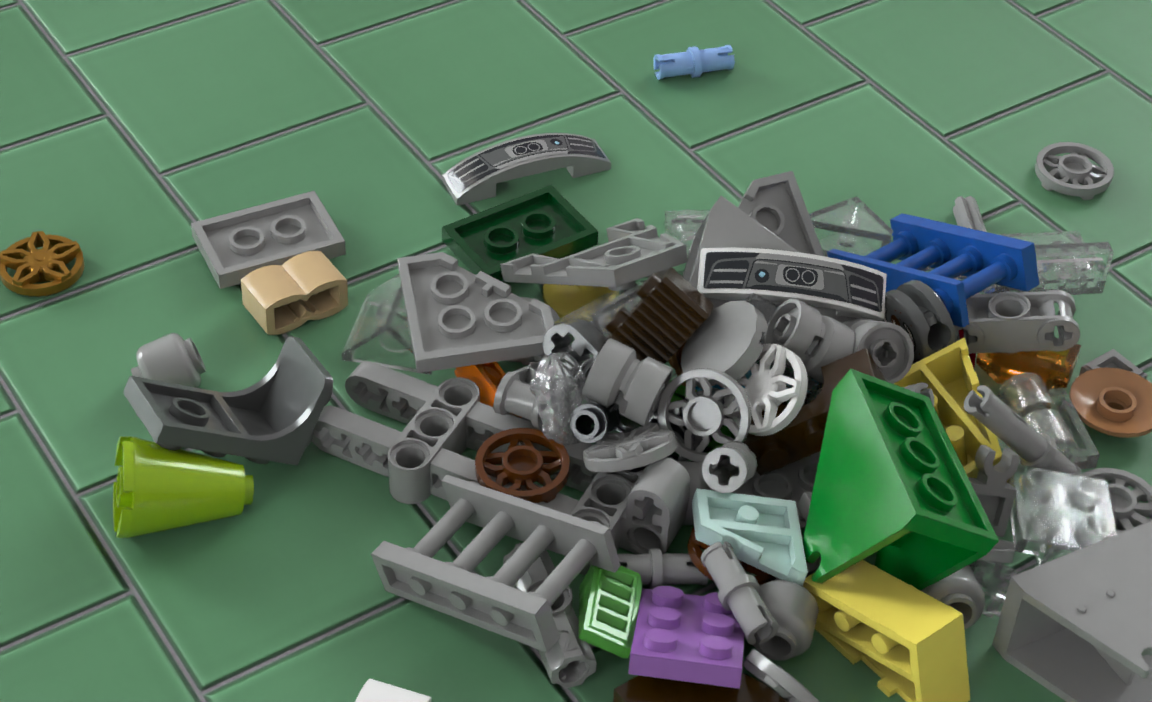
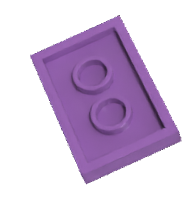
[628,586,744,689]

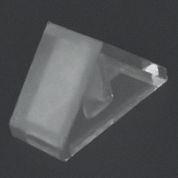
[809,196,893,257]

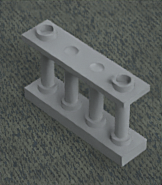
[371,475,621,653]

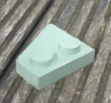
[692,488,808,586]

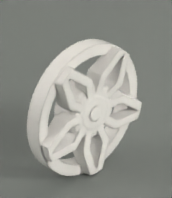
[723,343,808,436]

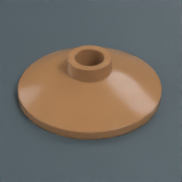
[1069,367,1152,438]

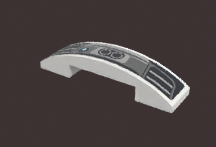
[697,247,887,321]

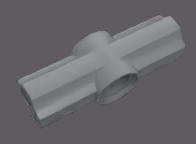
[503,543,596,689]

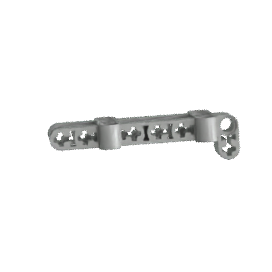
[312,361,691,575]

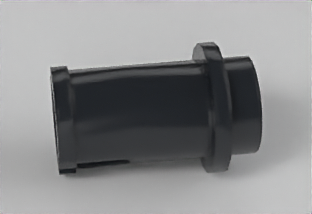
[570,403,621,443]

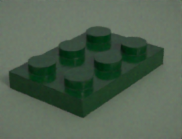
[442,185,598,282]

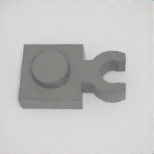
[968,445,1019,537]

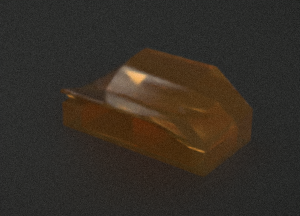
[976,344,1081,395]

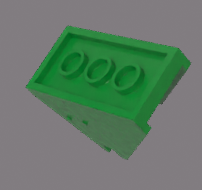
[803,368,999,591]

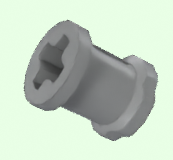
[701,441,757,493]

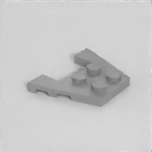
[500,218,688,291]

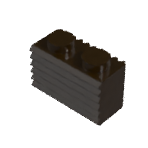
[602,267,714,364]

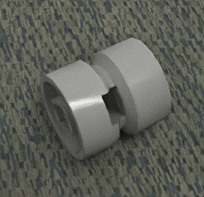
[762,298,855,383]
[843,318,914,384]
[582,338,673,427]

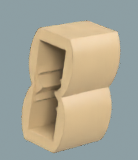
[241,251,348,335]

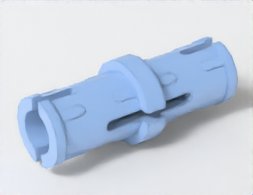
[653,45,735,80]

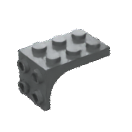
[123,336,333,465]

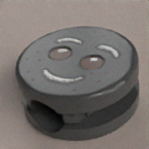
[882,280,956,364]

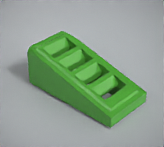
[578,565,642,659]

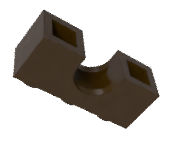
[743,348,885,476]

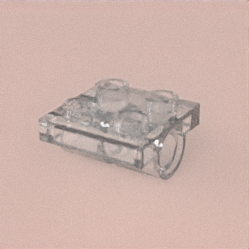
[997,372,1100,479]
[1006,465,1117,566]

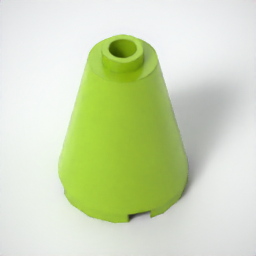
[113,436,254,538]

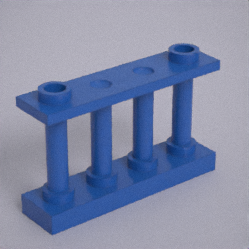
[827,213,1040,328]

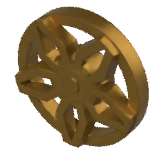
[0,231,84,296]

